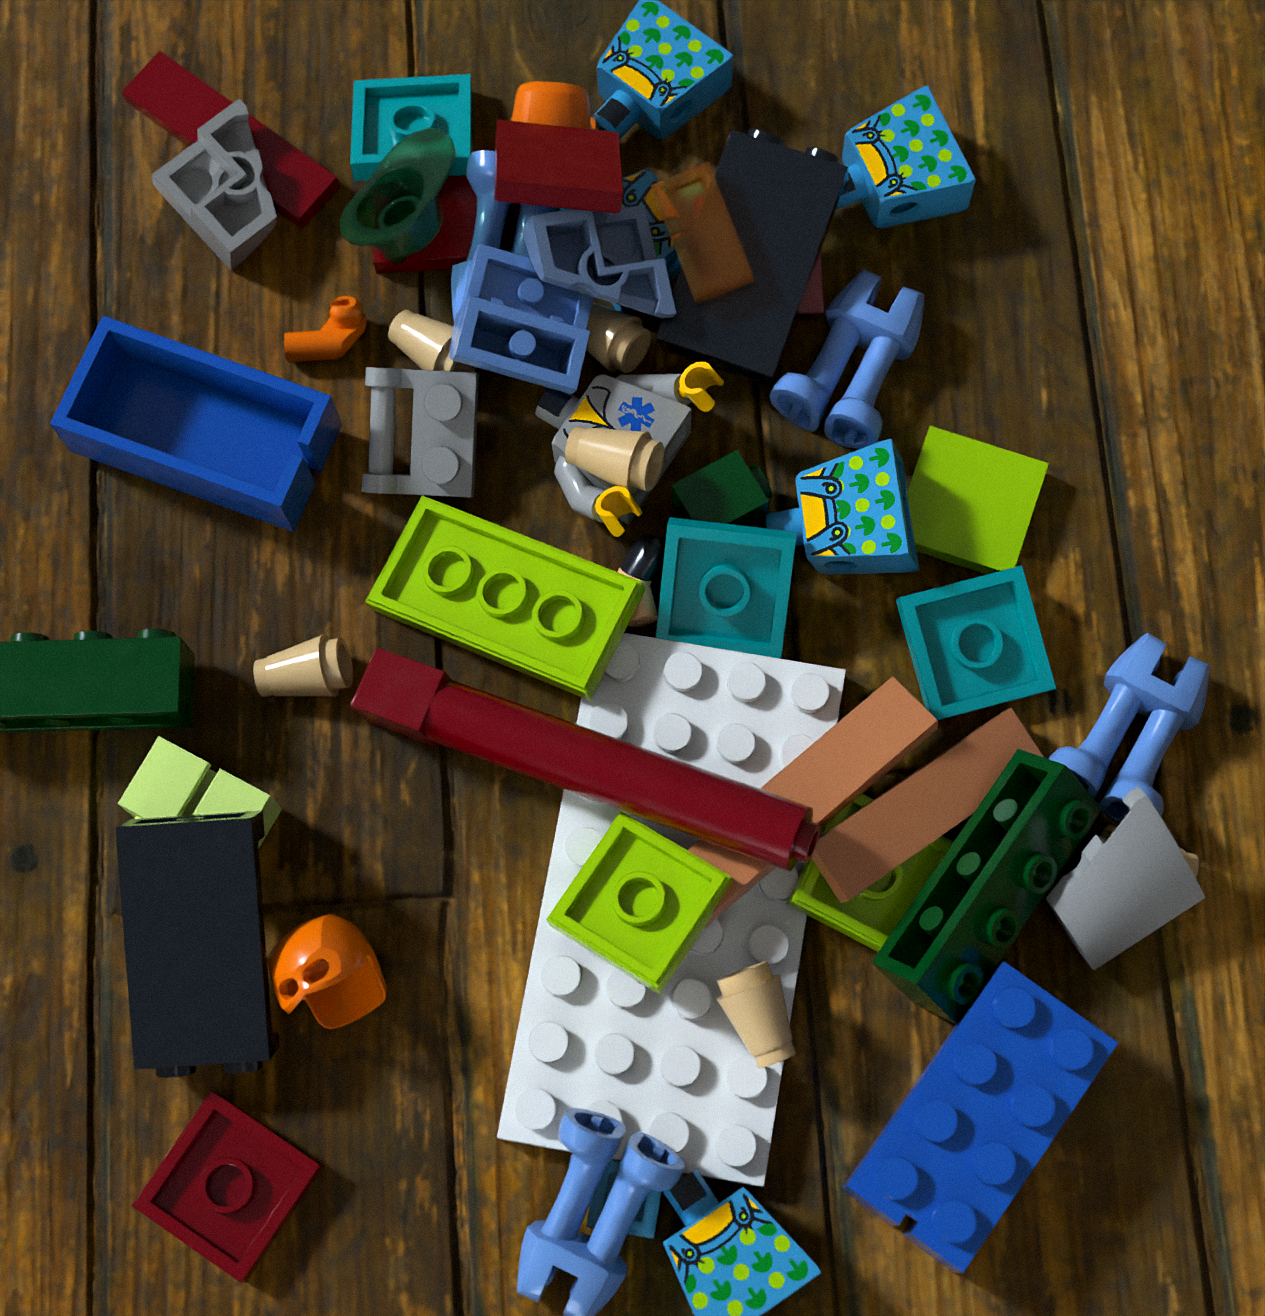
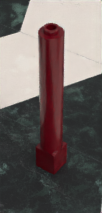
[350,647,821,871]

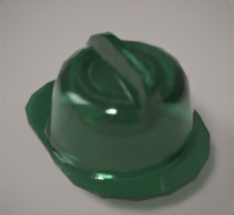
[339,128,456,265]

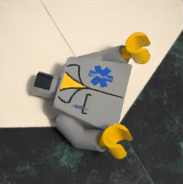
[535,361,724,537]

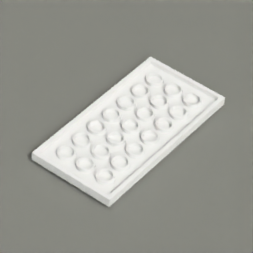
[497,633,846,1188]

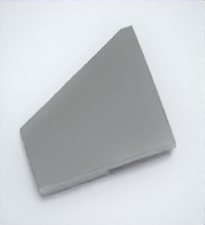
[151,98,277,271]
[1046,786,1206,970]

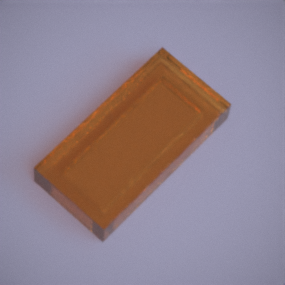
[650,162,754,304]

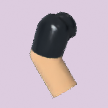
[617,534,666,627]

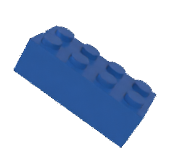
[50,315,342,532]
[841,961,1118,1273]

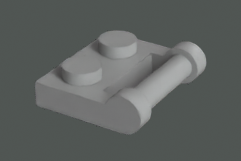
[361,367,479,498]

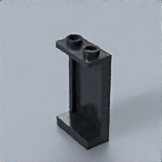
[656,129,849,388]
[115,810,280,1078]

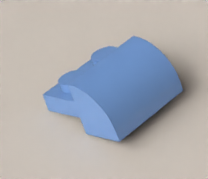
[449,243,593,394]

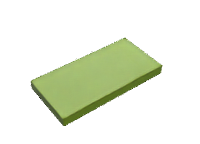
[365,495,645,701]

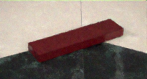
[121,51,340,229]

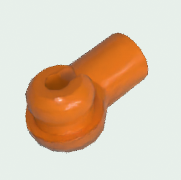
[284,296,367,362]

